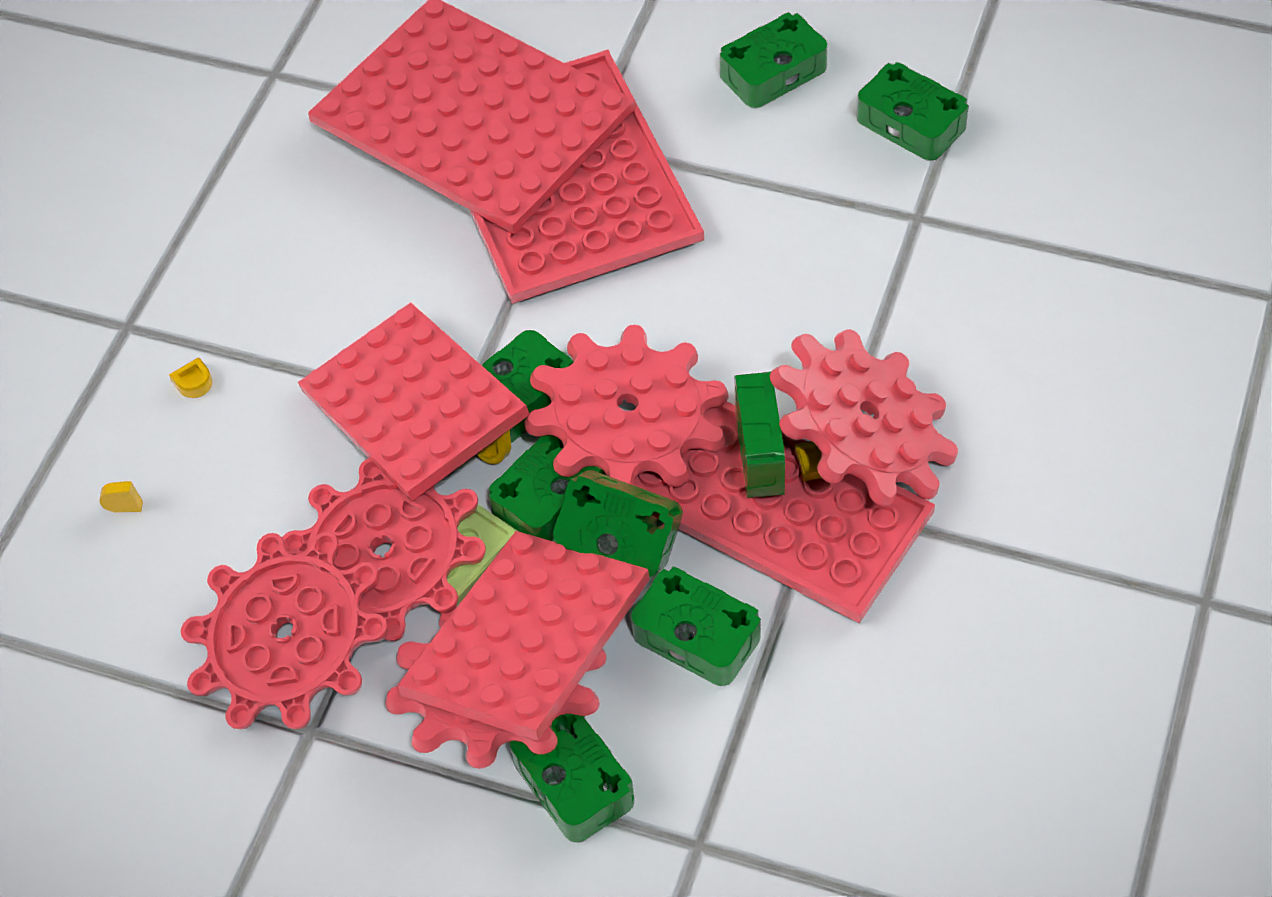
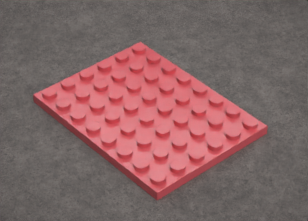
[308,0,636,234]
[470,50,704,304]

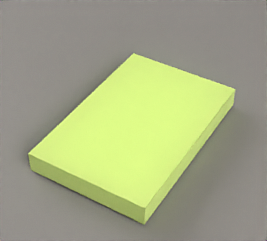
[447,505,517,606]

